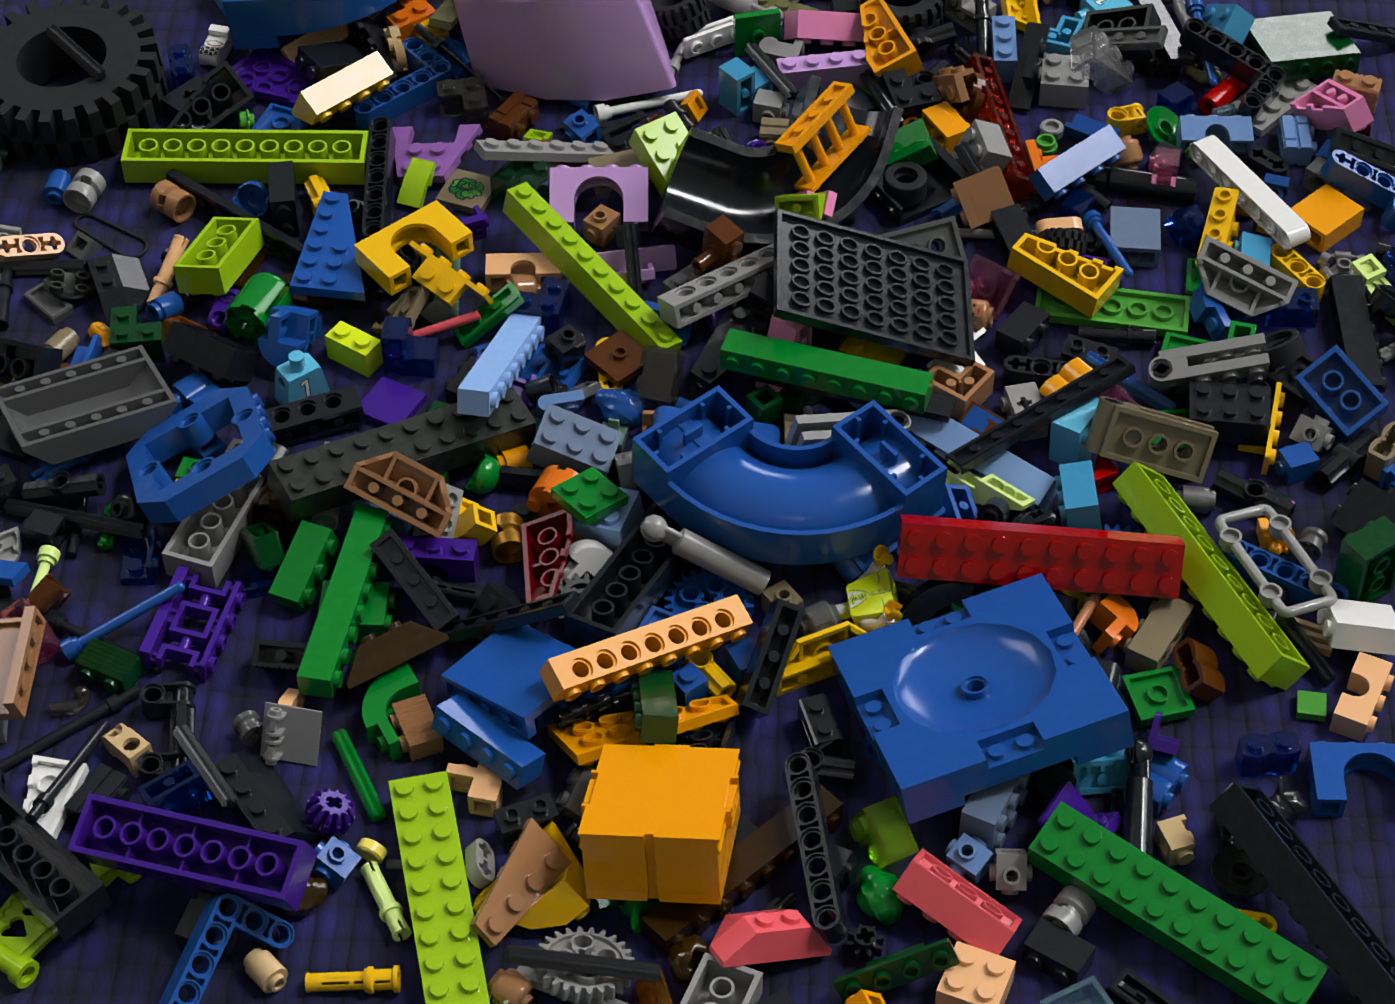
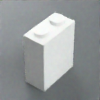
[1317,599,1395,655]

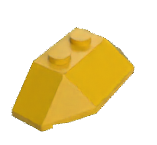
[776,621,867,697]

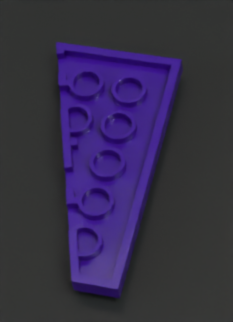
[232,48,357,119]

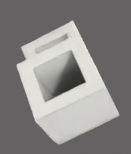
[560,539,613,586]

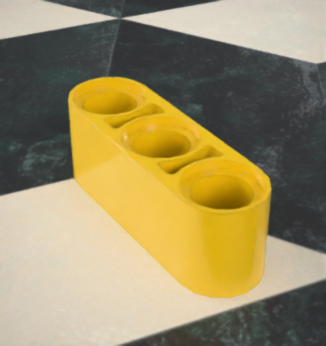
[1270,243,1326,306]

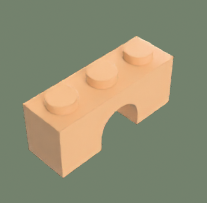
[485,253,562,293]
[1329,652,1395,742]

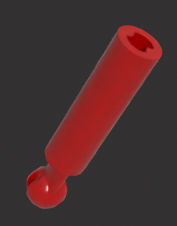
[1198,52,1260,116]

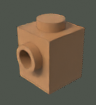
[583,204,621,248]

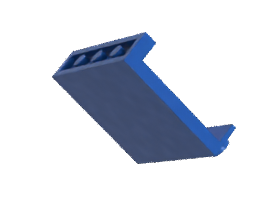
[441,624,580,740]

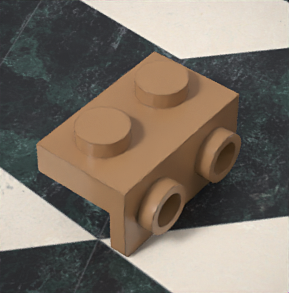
[932,65,974,103]

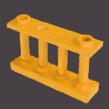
[774,81,872,192]

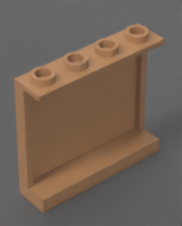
[0,606,46,720]

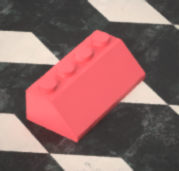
[893,848,1023,955]

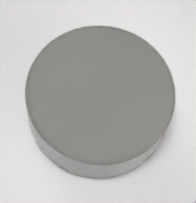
[1039,119,1064,140]

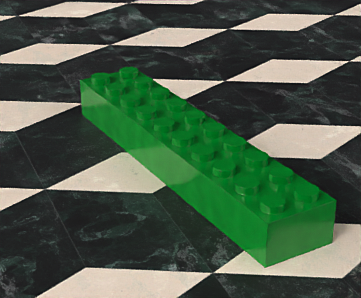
[1027,801,1329,1004]

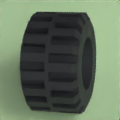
[651,0,711,40]

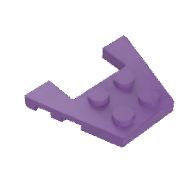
[392,124,482,184]

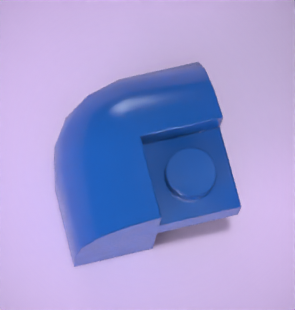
[258,306,318,367]

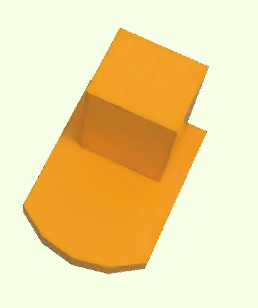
[1256,518,1295,556]

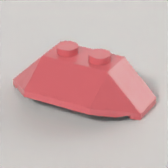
[709,909,832,968]

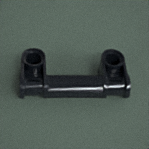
[137,681,196,791]

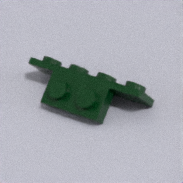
[833,938,960,1004]

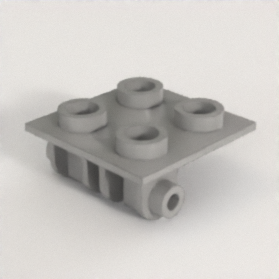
[260,702,323,766]

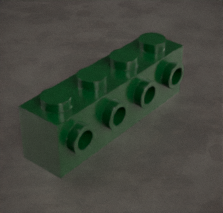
[631,669,679,746]

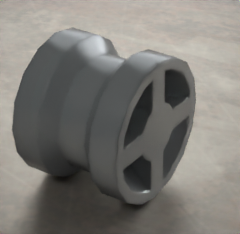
[1298,526,1328,561]
[232,710,263,747]

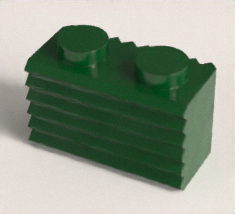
[240,521,285,572]
[75,638,145,694]

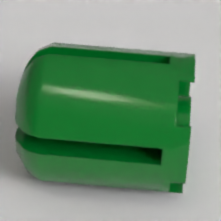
[224,272,293,345]

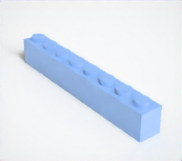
[457,313,545,417]

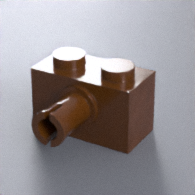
[691,214,745,273]

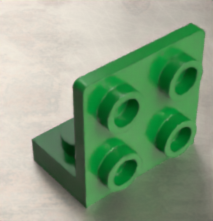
[886,118,938,168]

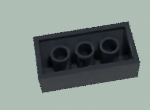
[215,753,323,845]

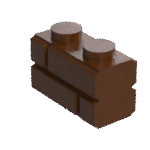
[487,91,540,141]

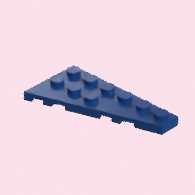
[289,191,365,301]

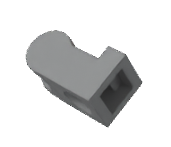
[759,37,805,65]

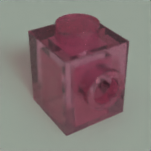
[1148,147,1181,187]

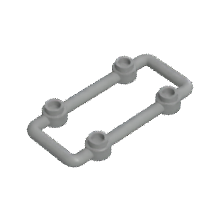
[1214,504,1337,618]

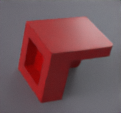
[1092,454,1119,496]

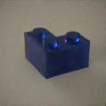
[509,276,571,335]
[380,316,441,378]

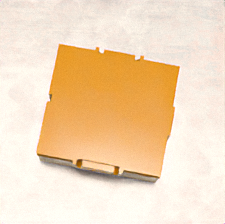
[577,744,741,905]

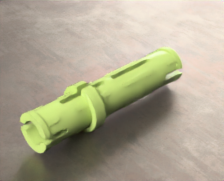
[360,861,412,942]

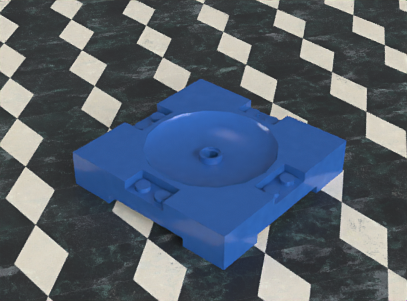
[828,573,1134,824]

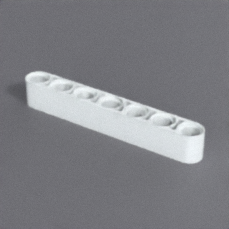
[1189,135,1311,250]

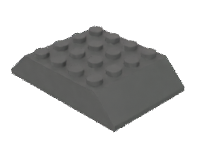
[0,345,178,465]

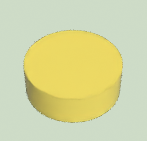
[356,838,387,864]

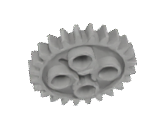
[534,926,635,1004]

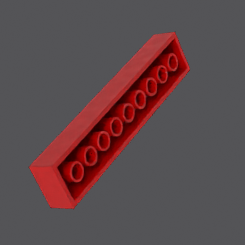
[895,514,1185,599]

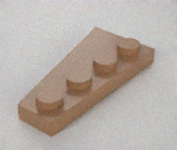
[470,818,572,948]

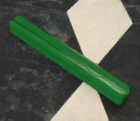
[331,729,386,823]

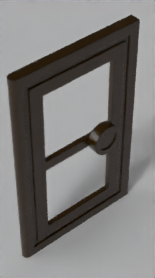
[233,247,338,311]

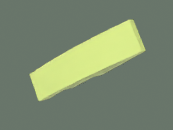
[945,470,1036,511]

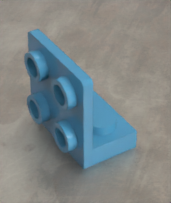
[1069,749,1127,795]

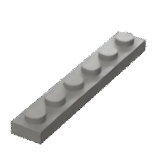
[474,138,613,163]

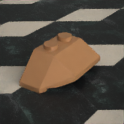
[344,451,453,538]

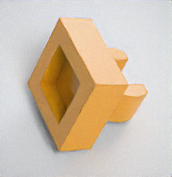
[680,89,708,123]

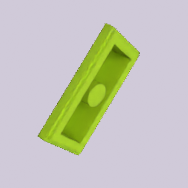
[774,193,826,220]

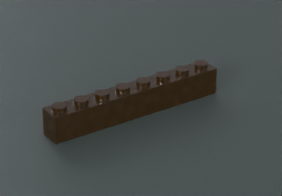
[641,784,843,958]

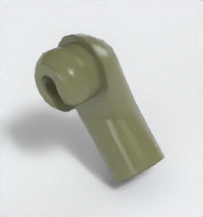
[1185,65,1222,86]

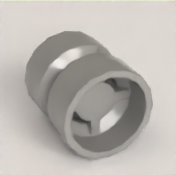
[62,168,106,214]
[1040,885,1096,936]

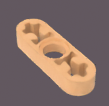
[0,233,65,262]

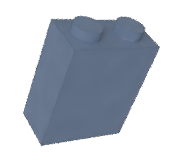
[1108,206,1161,268]

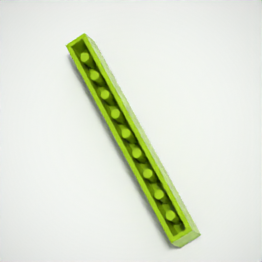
[503,182,683,371]

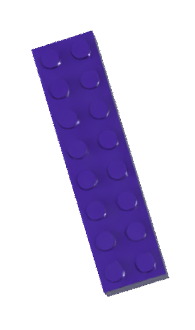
[67,793,318,911]

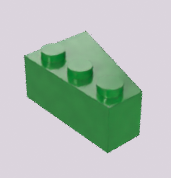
[268,520,342,613]

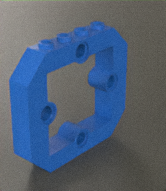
[126,386,277,523]

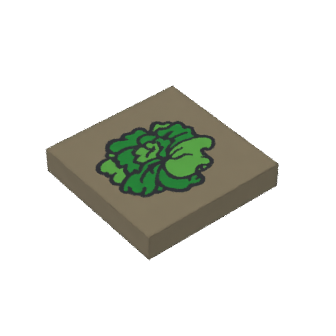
[435,168,500,215]

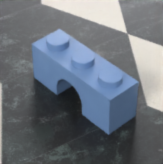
[990,15,1018,83]
[1175,114,1254,154]

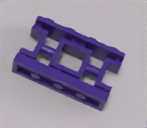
[139,566,246,682]

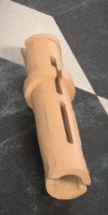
[146,234,189,304]

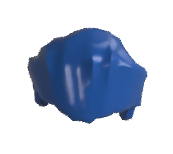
[595,388,645,428]

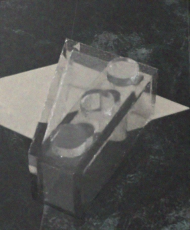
[1070,25,1134,95]

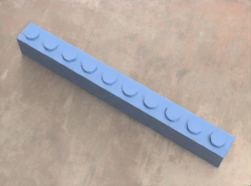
[849,402,1057,511]

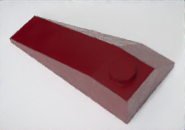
[521,509,575,603]

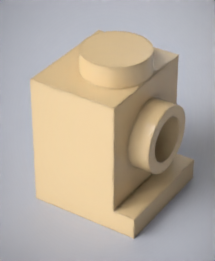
[1153,814,1195,867]

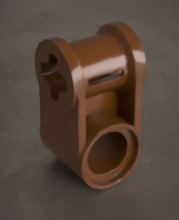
[27,573,72,612]

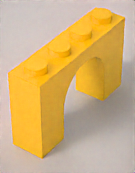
[354,200,474,296]

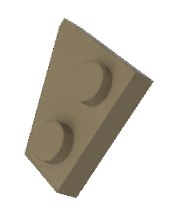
[372,286,431,335]

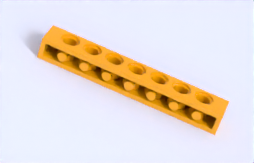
[538,594,753,702]

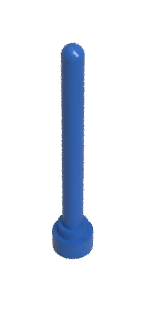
[1185,0,1218,87]
[1082,210,1134,278]
[59,582,185,662]

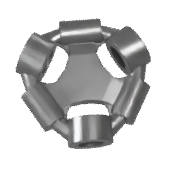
[1317,251,1365,283]

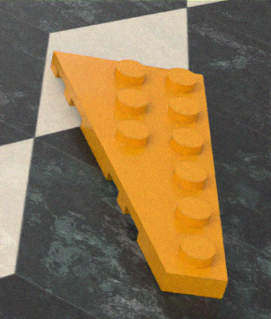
[546,694,739,766]

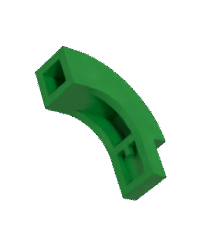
[362,662,421,762]

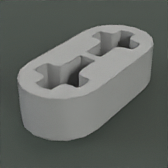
[465,838,495,889]

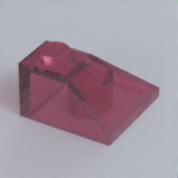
[969,253,1021,321]

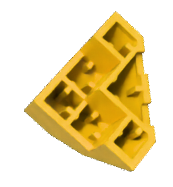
[472,821,591,930]

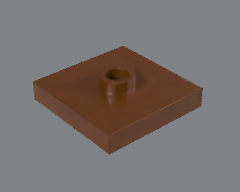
[584,330,657,388]

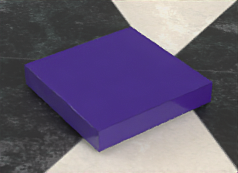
[361,376,427,426]

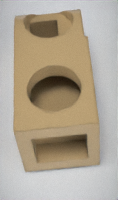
[101,723,153,778]

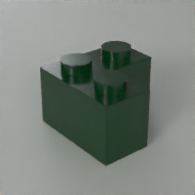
[109,306,166,362]

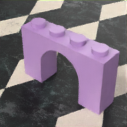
[549,164,649,231]

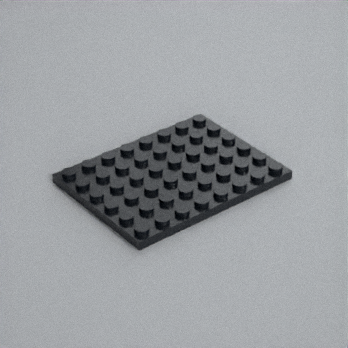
[773,208,975,367]

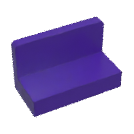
[1148,711,1181,755]

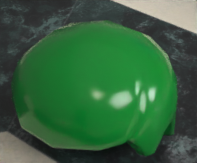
[465,454,501,495]

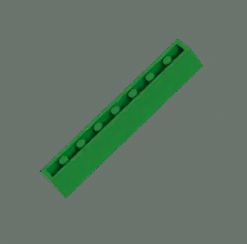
[720,328,934,414]
[297,505,394,699]

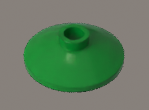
[1146,106,1179,147]

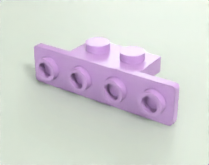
[597,244,677,284]

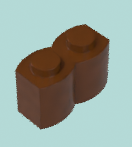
[1173,637,1225,703]

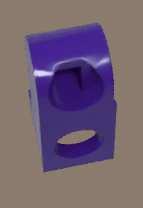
[207,288,240,335]

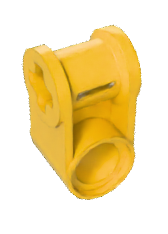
[1105,103,1148,138]

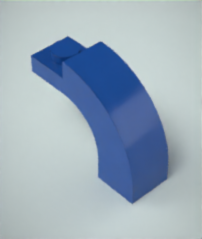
[1190,281,1231,342]

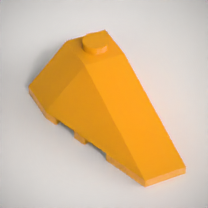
[860,0,924,77]

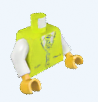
[835,545,902,632]

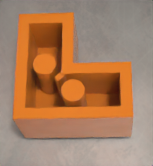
[385,0,436,43]

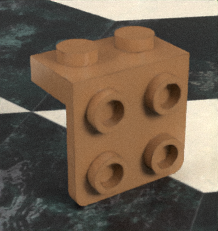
[950,166,1014,229]

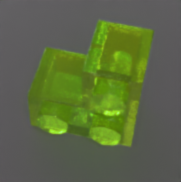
[849,796,920,869]

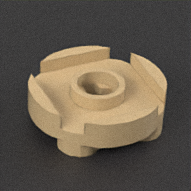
[383,25,408,73]

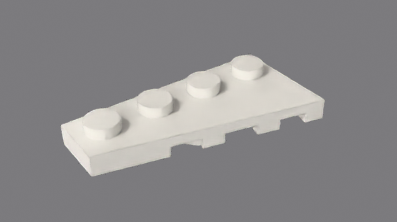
[22,755,89,839]

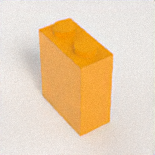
[1291,184,1365,253]

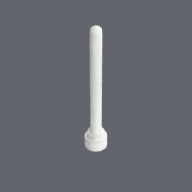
[593,89,703,122]

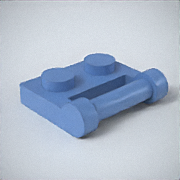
[531,389,585,420]

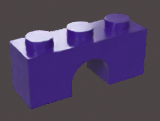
[398,535,479,582]

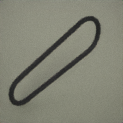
[73,213,149,258]

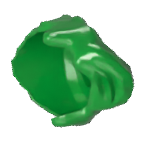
[856,865,906,926]

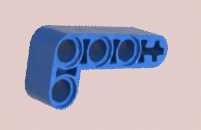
[1320,150,1395,231]

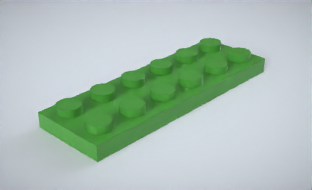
[1035,286,1191,336]

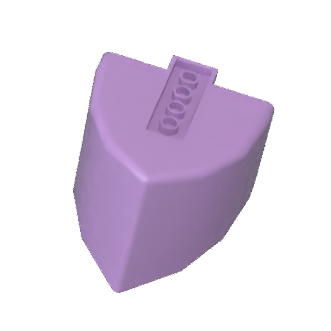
[453,0,676,101]

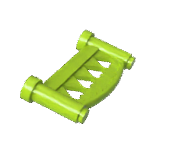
[0,852,142,989]

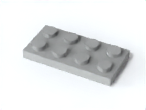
[1223,79,1318,138]

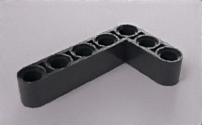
[1179,18,1287,123]

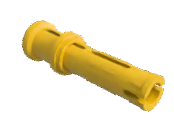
[305,965,401,994]

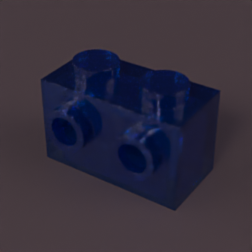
[1263,288,1320,328]
[137,759,212,814]

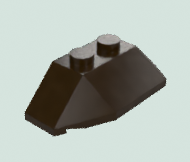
[341,620,449,692]

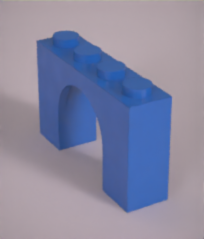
[1305,741,1395,817]

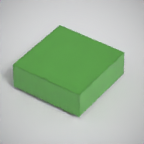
[1296,690,1327,722]

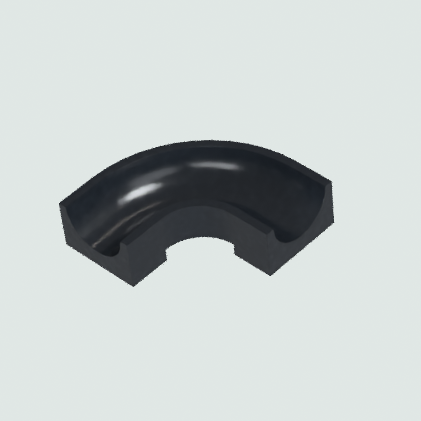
[650,75,904,257]

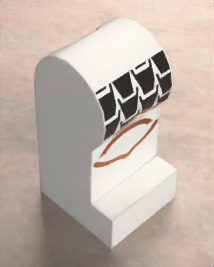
[199,24,233,67]

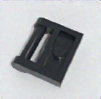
[600,109,649,153]

